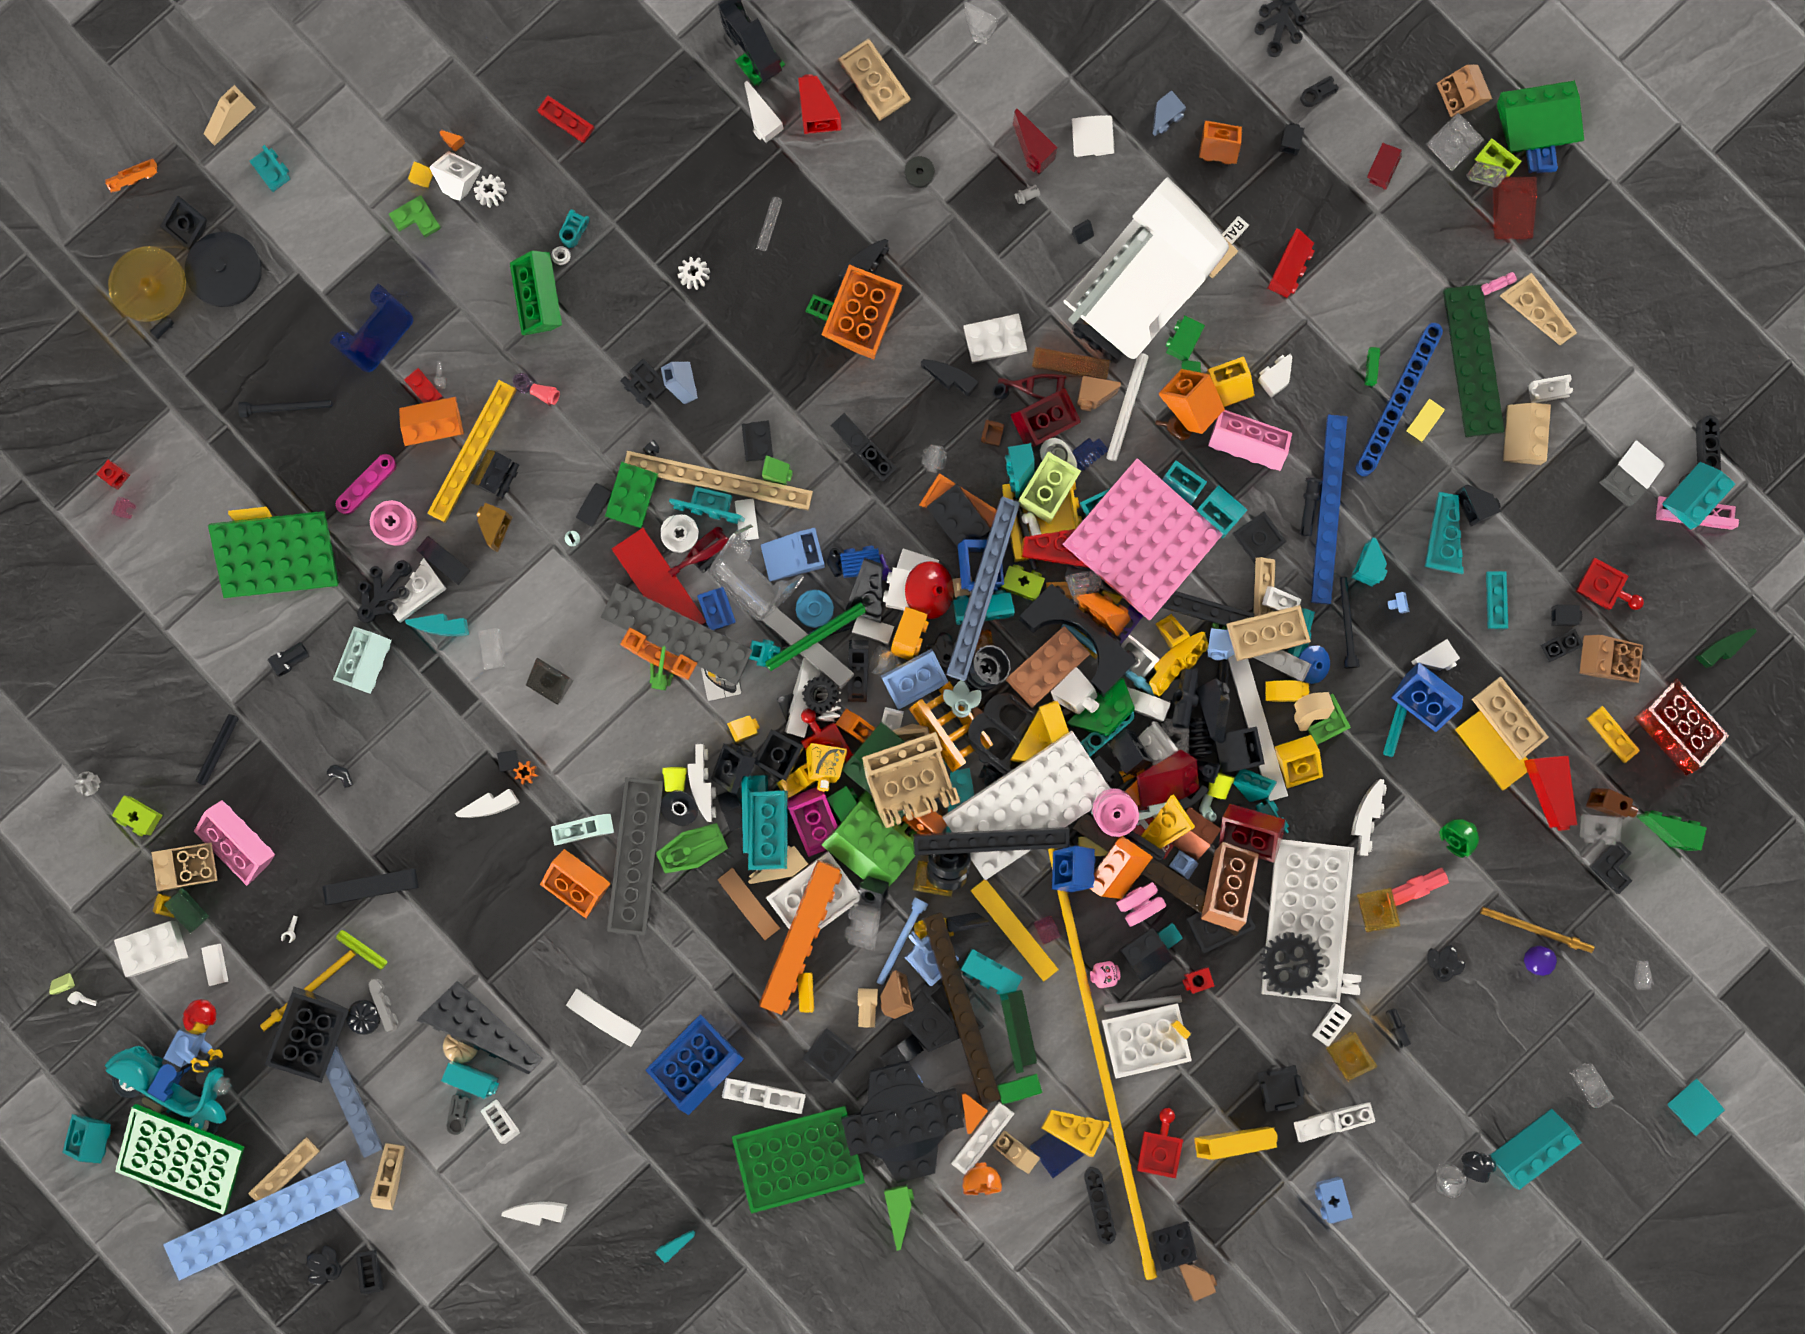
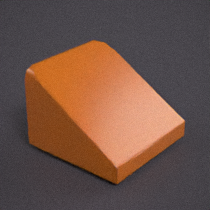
[440,130,465,152]

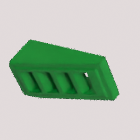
[806,294,834,321]

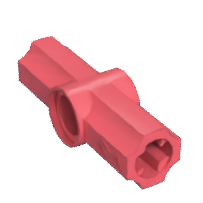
[1388,868,1449,906]

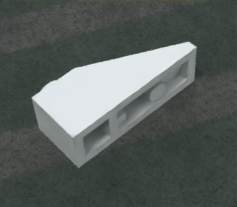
[744,81,783,143]
[1127,687,1171,722]

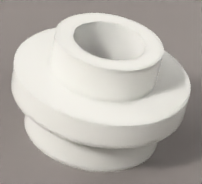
[551,246,570,265]

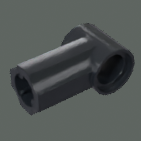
[268,642,310,677]

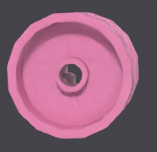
[370,500,417,546]
[1092,788,1139,837]
[1116,882,1167,927]

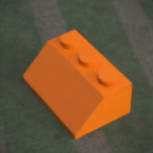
[399,397,464,446]
[1089,836,1153,899]
[540,849,611,918]

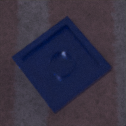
[1029,1132,1084,1178]

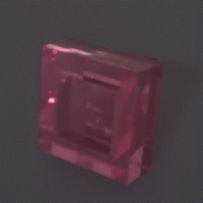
[111,497,136,519]

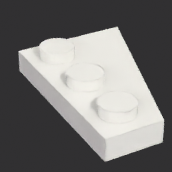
[389,558,447,623]

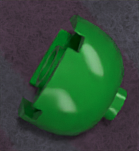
[1439,819,1479,858]

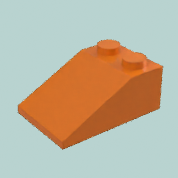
[1076,593,1131,637]

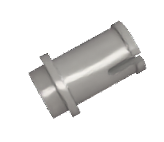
[1015,185,1040,204]

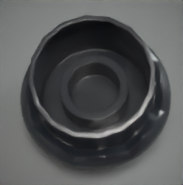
[346,1000,381,1035]
[1461,1151,1496,1183]

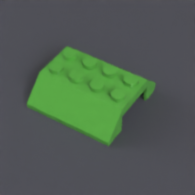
[821,790,917,886]

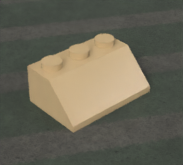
[1503,403,1551,465]

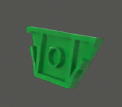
[1067,678,1135,736]

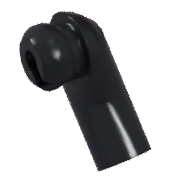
[827,548,843,577]
[327,765,354,788]

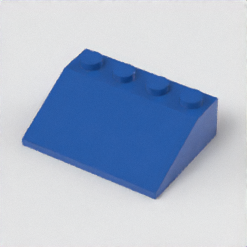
[646,1014,744,1115]

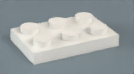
[963,314,1027,363]

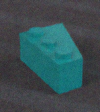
[960,948,1023,995]

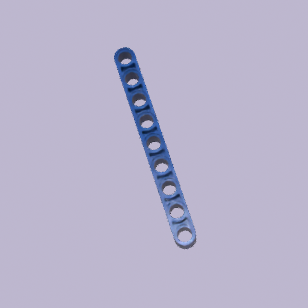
[1355,323,1443,477]

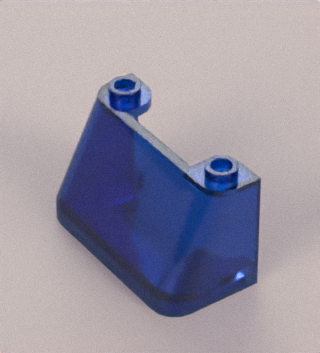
[329,284,413,372]

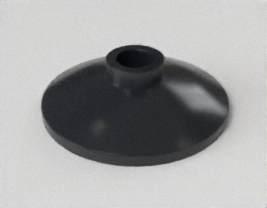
[661,790,698,826]

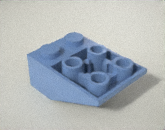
[760,528,825,582]

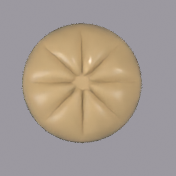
[443,1034,478,1064]

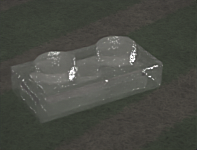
[1466,161,1507,187]

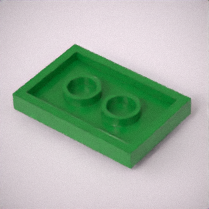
[605,462,659,528]

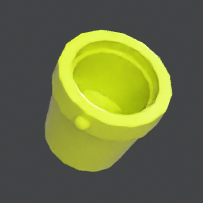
[662,767,687,792]
[1207,772,1235,799]

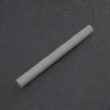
[1104,995,1182,1012]

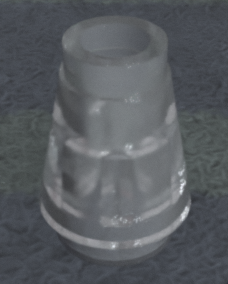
[1633,961,1653,990]

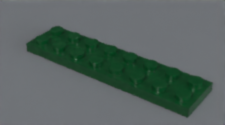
[1443,284,1505,438]

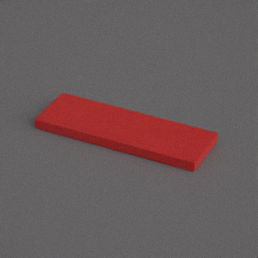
[612,528,706,625]

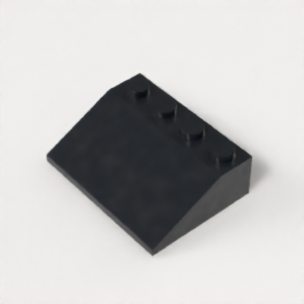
[265,987,349,1083]

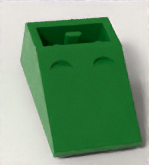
[1637,810,1707,851]

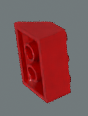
[1267,228,1315,298]

